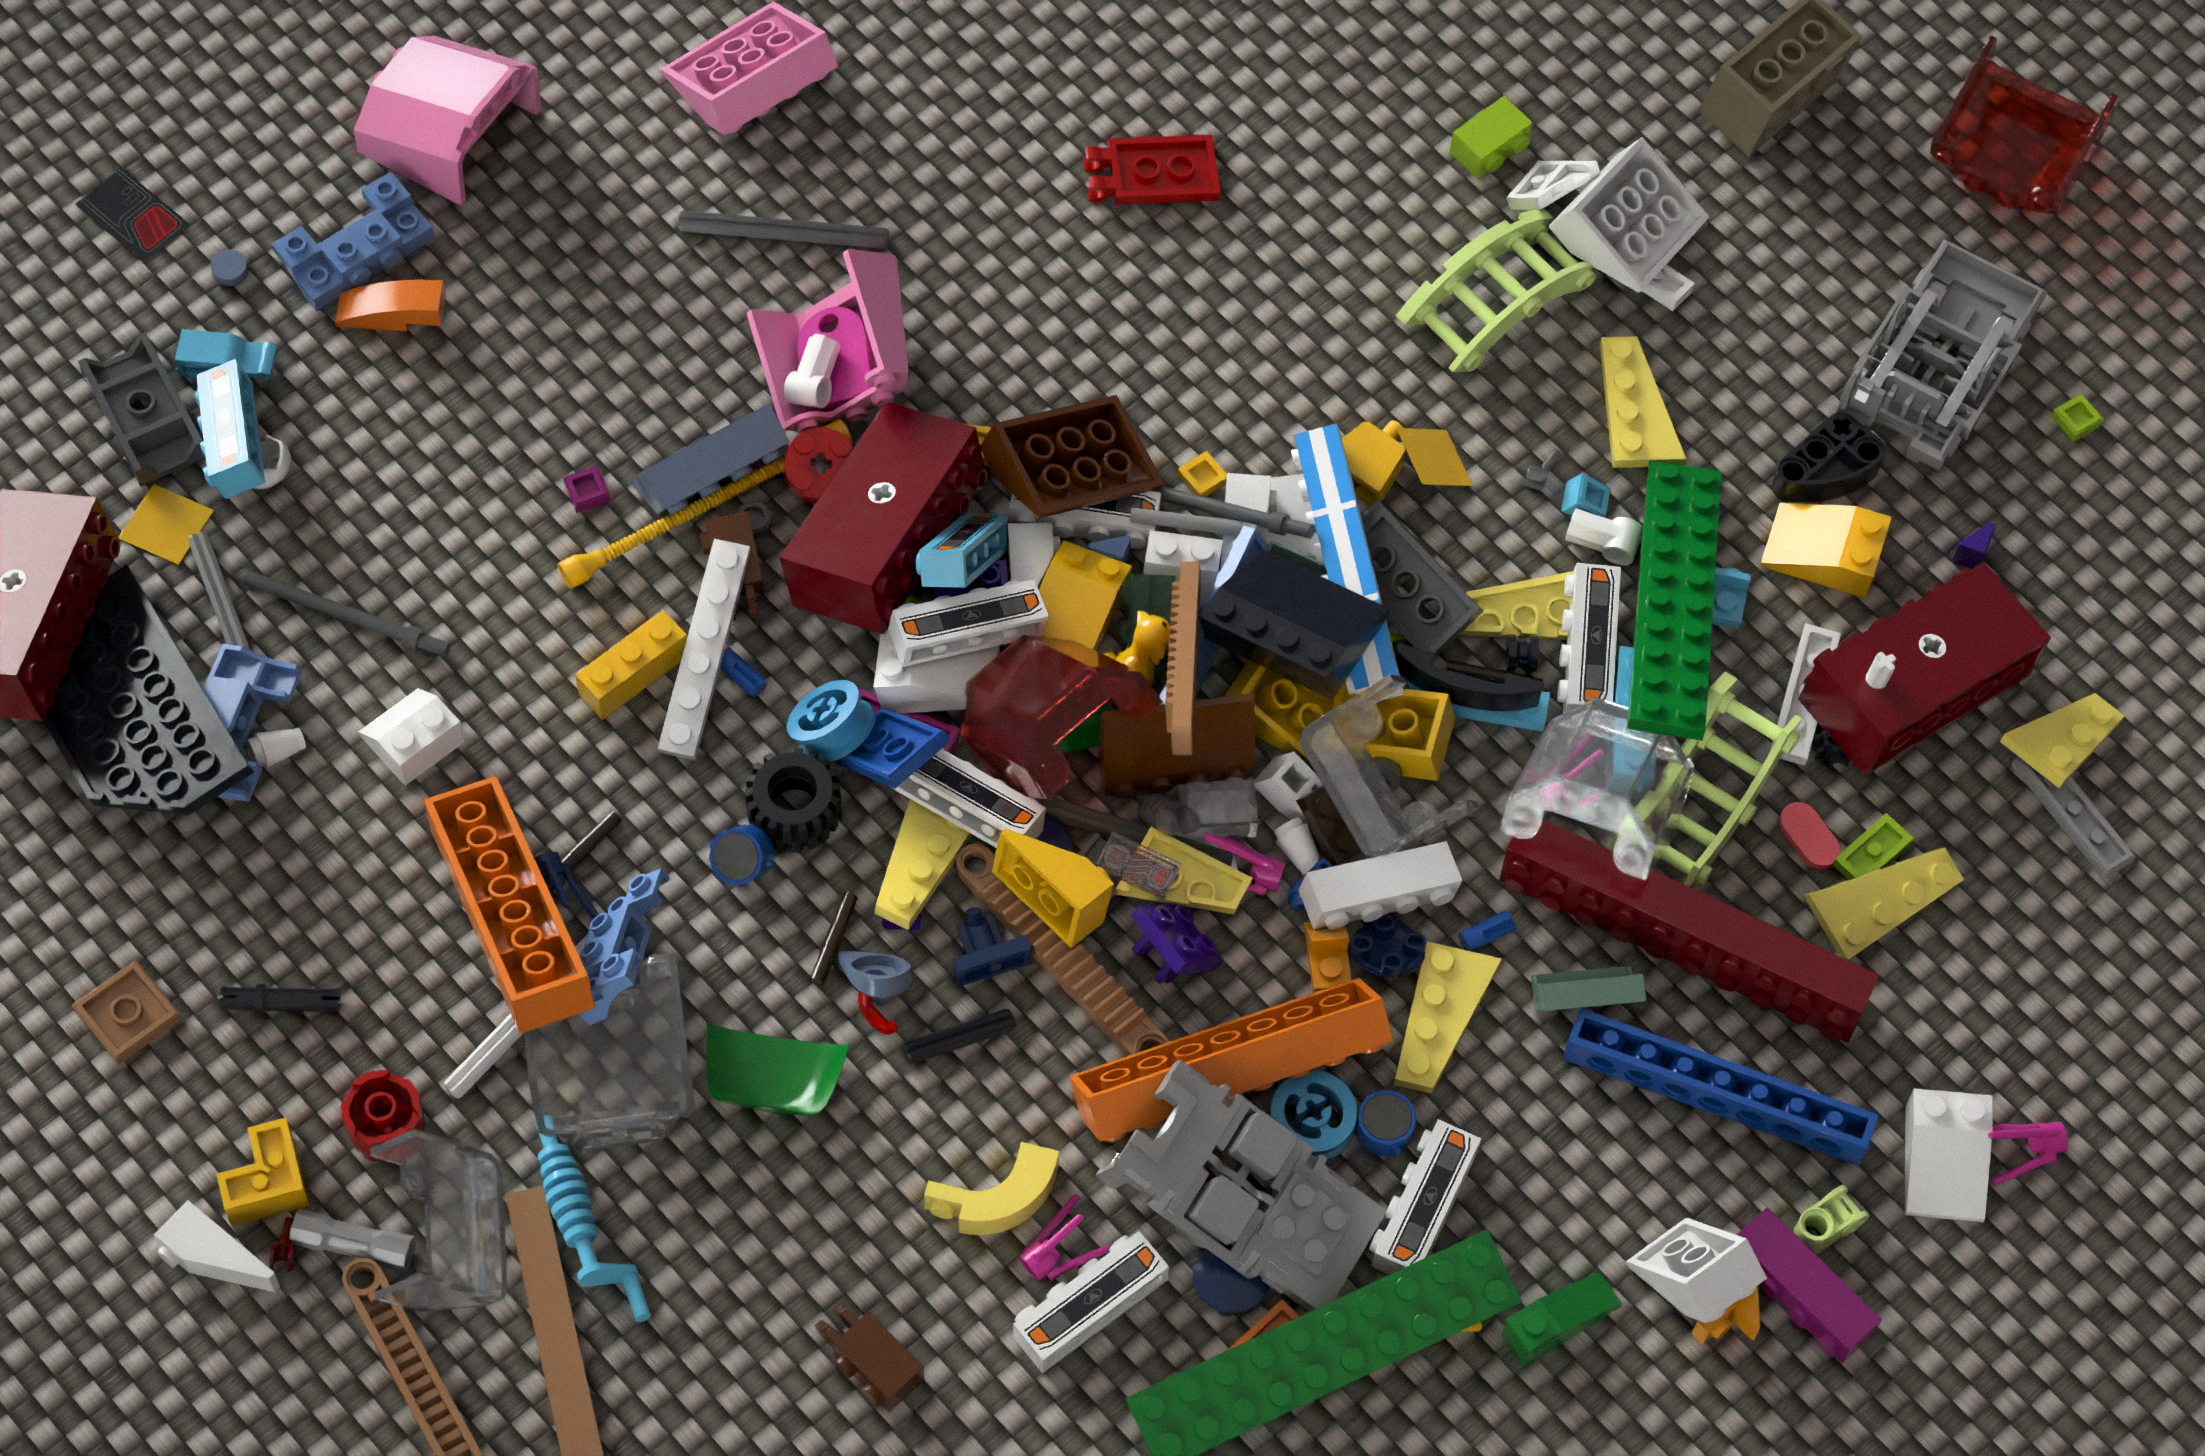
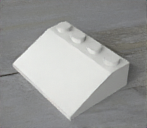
[1548,137,1709,293]

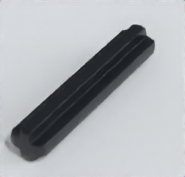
[903,1008,1015,1064]

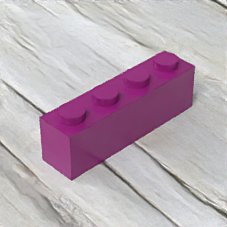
[1736,1207,1882,1363]

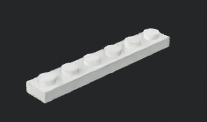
[657,539,751,760]

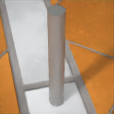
[1130,508,1242,536]

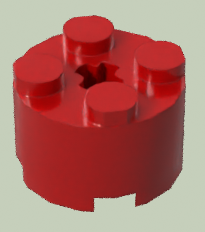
[782,427,854,505]
[341,1070,425,1162]

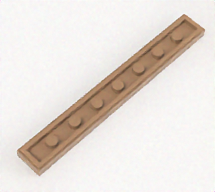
[505,1185,604,1456]

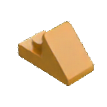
[1304,922,1351,993]
[1691,1285,1760,1345]

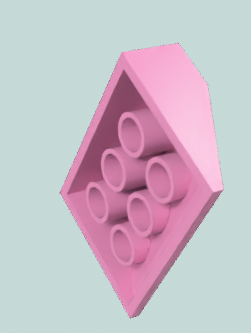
[661,1,838,136]

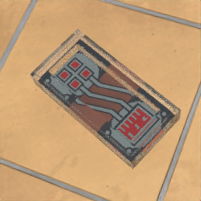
[1096,831,1182,900]

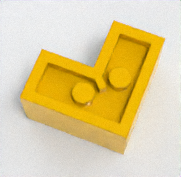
[216,1117,310,1226]

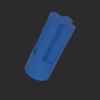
[720,648,767,698]
[1458,911,1516,952]

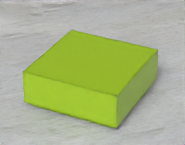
[2051,393,2104,442]

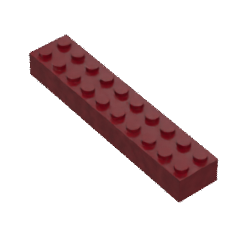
[1499,812,1880,1044]

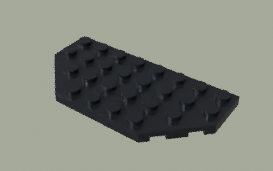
[43,564,254,815]

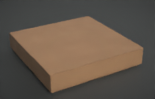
[71,959,183,1065]

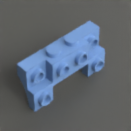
[272,172,435,311]
[203,644,302,802]
[578,868,670,1025]

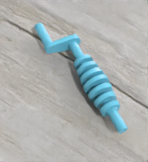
[535,1117,651,1322]

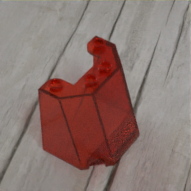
[1930,36,2119,214]
[960,635,1163,799]

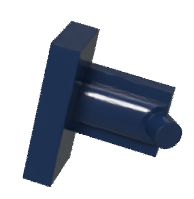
[953,907,1031,987]

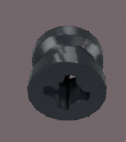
[1505,634,1539,672]

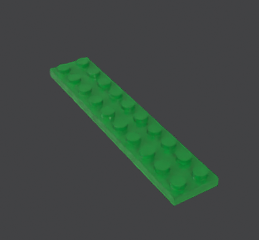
[1627,460,1722,741]
[1125,1229,1522,1456]

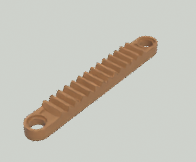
[1165,561,1201,755]
[956,844,1169,1056]
[342,1258,483,1456]

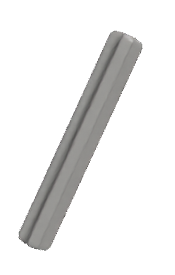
[188,532,250,650]

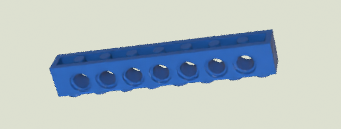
[1563,1008,1879,1166]

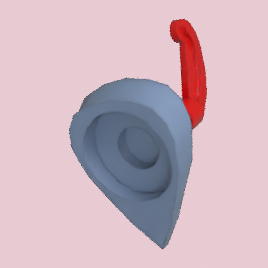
[837,951,913,1035]

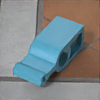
[175,329,278,380]

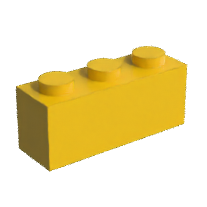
[575,610,687,720]

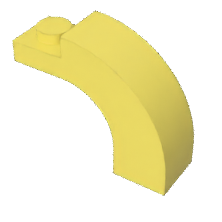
[924,1142,1060,1235]

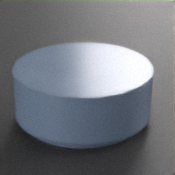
[211,250,248,286]

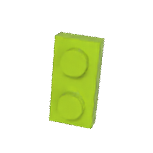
[1833,813,1914,880]

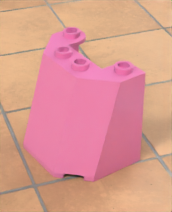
[354,36,541,206]
[747,249,908,434]

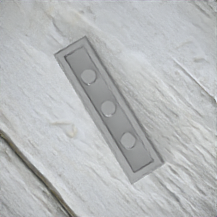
[2011,757,2136,880]

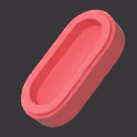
[1779,802,1840,871]

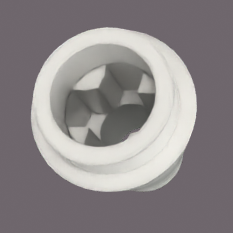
[246,727,306,769]
[1274,817,1320,876]

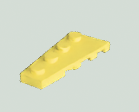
[1803,847,1964,960]
[1394,941,1502,1094]

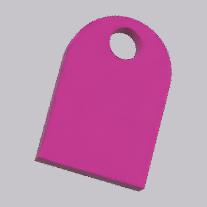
[797,307,874,412]

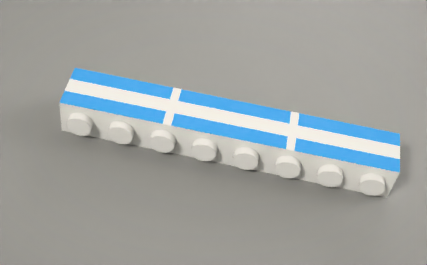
[1291,423,1404,706]

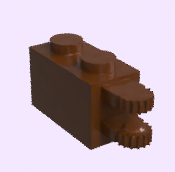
[700,511,764,621]
[814,1303,925,1412]

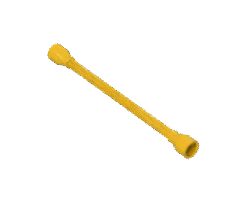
[557,419,853,589]

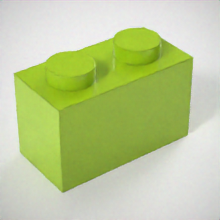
[1450,96,1533,179]

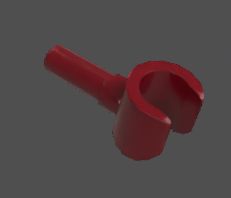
[270,1217,294,1272]

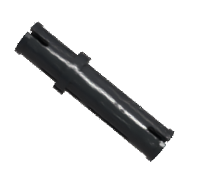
[220,984,341,1015]

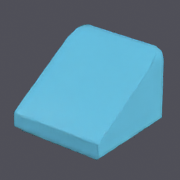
[1561,473,1611,518]

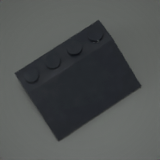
[1199,549,1391,700]

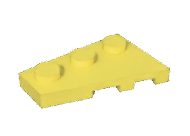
[2000,693,2125,788]
[1115,827,1253,915]

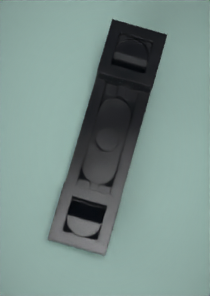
[1395,643,1544,711]

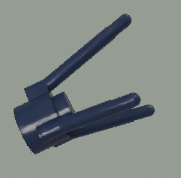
[534,852,599,920]

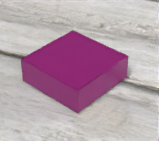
[563,465,611,513]

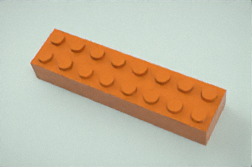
[423,776,595,1034]
[1069,978,1393,1142]

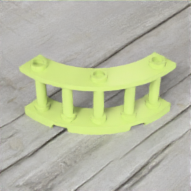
[1396,209,1598,372]
[1609,672,1802,888]

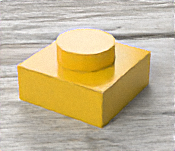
[1177,451,1227,497]

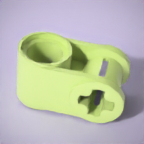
[1793,1185,1870,1254]

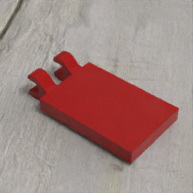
[1083,135,1221,205]

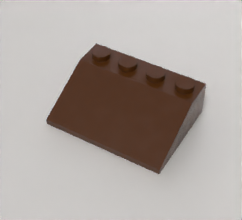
[981,395,1164,518]
[1098,693,1255,798]

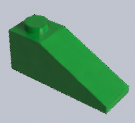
[1501,1272,1622,1367]

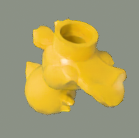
[1103,611,1170,709]

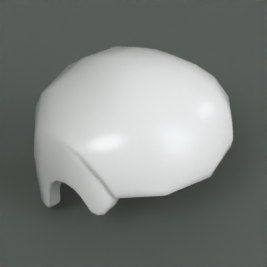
[254,435,291,489]

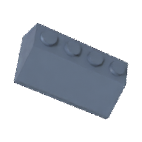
[631,404,790,516]

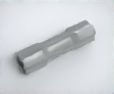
[289,1209,416,1272]

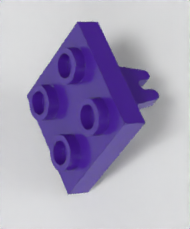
[1130,904,1223,984]

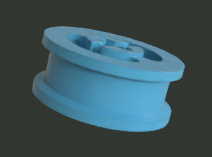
[787,680,876,762]
[1269,1070,1357,1162]

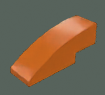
[335,280,446,331]

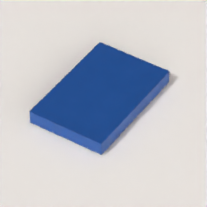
[834,707,950,789]

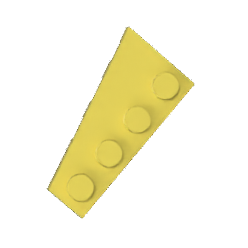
[1600,336,1686,468]
[1460,571,1573,640]
[874,799,973,930]

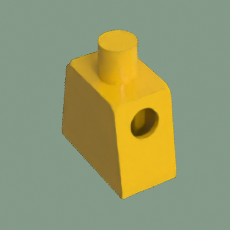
[1342,420,1406,505]

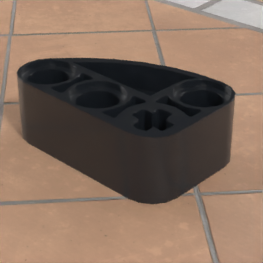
[1772,413,1886,503]

